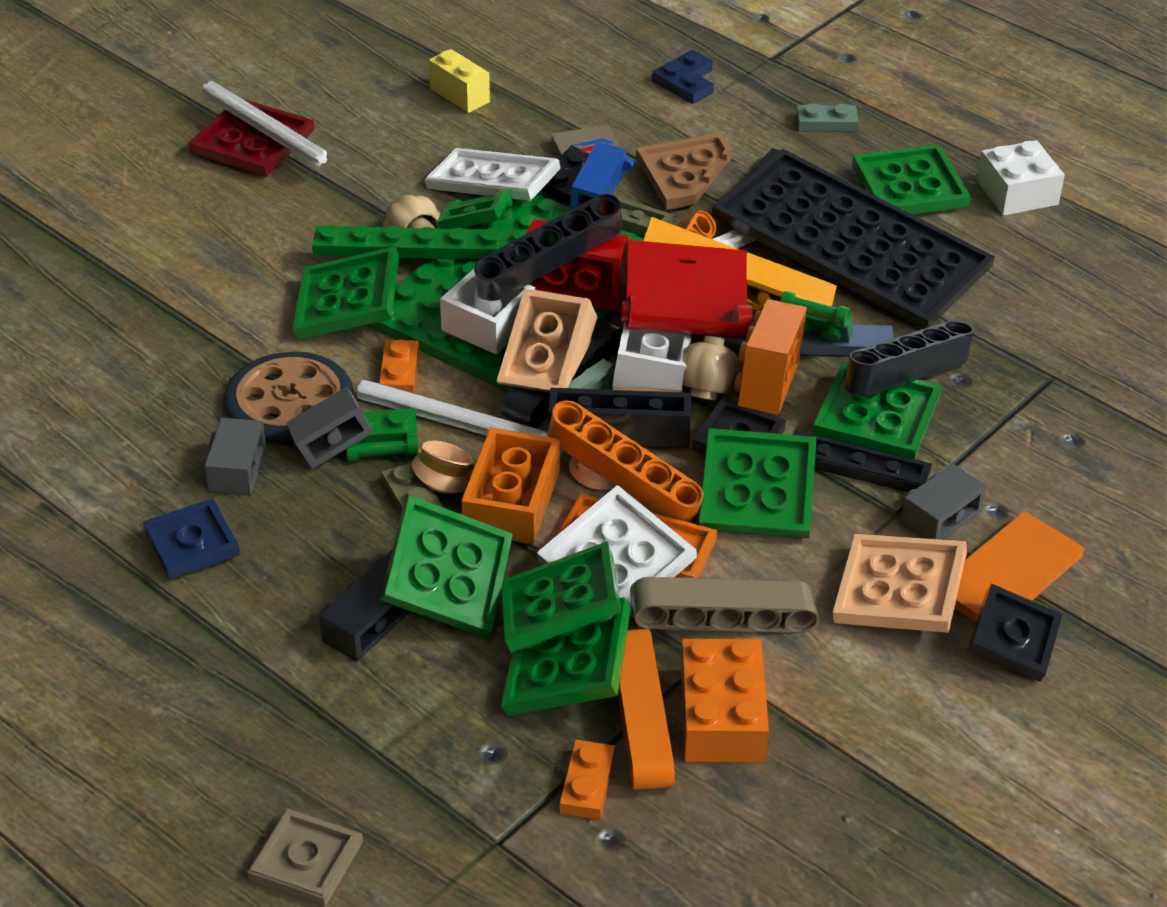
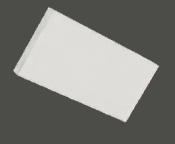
[424,148,561,201]

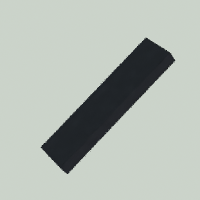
[793,430,932,492]

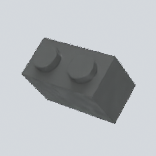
[286,387,373,469]
[201,418,266,496]
[901,464,986,540]

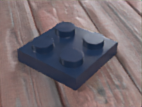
[143,498,240,580]

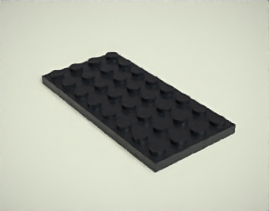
[711,149,995,329]

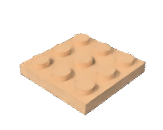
[833,534,967,633]

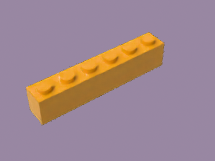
[642,217,837,311]

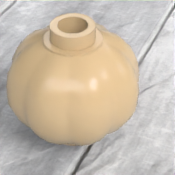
[383,195,441,229]
[677,336,741,401]

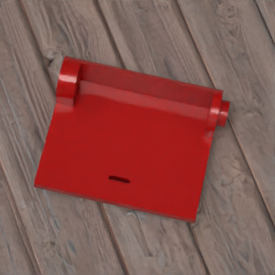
[620,240,753,339]

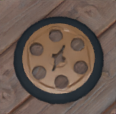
[223,351,355,443]

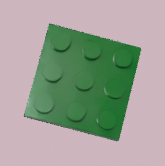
[852,144,971,214]
[293,246,399,340]
[812,361,942,459]
[699,428,816,538]
[380,495,513,638]
[502,541,622,653]
[501,597,631,716]

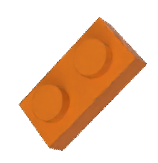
[379,340,419,393]
[560,740,615,820]

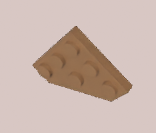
[636,133,732,210]

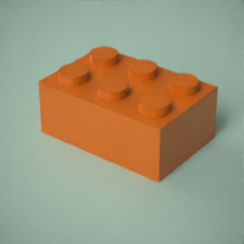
[734,299,807,415]
[461,427,560,544]
[681,639,769,763]

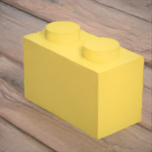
[429,49,490,113]

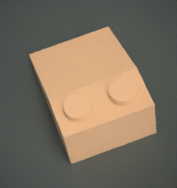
[497,289,597,393]

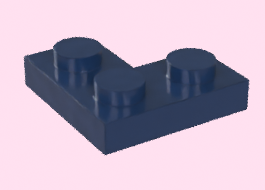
[652,50,714,104]

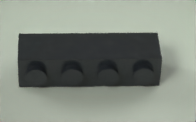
[548,387,691,448]
[319,550,411,662]

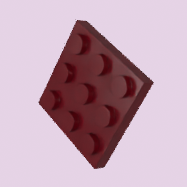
[188,98,315,177]

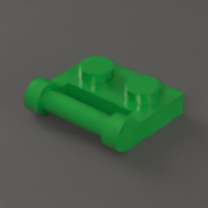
[436,188,513,229]
[780,291,854,343]
[347,408,418,462]

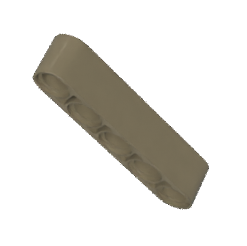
[630,577,819,633]

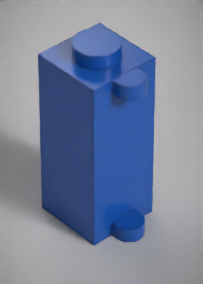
[570,141,634,210]

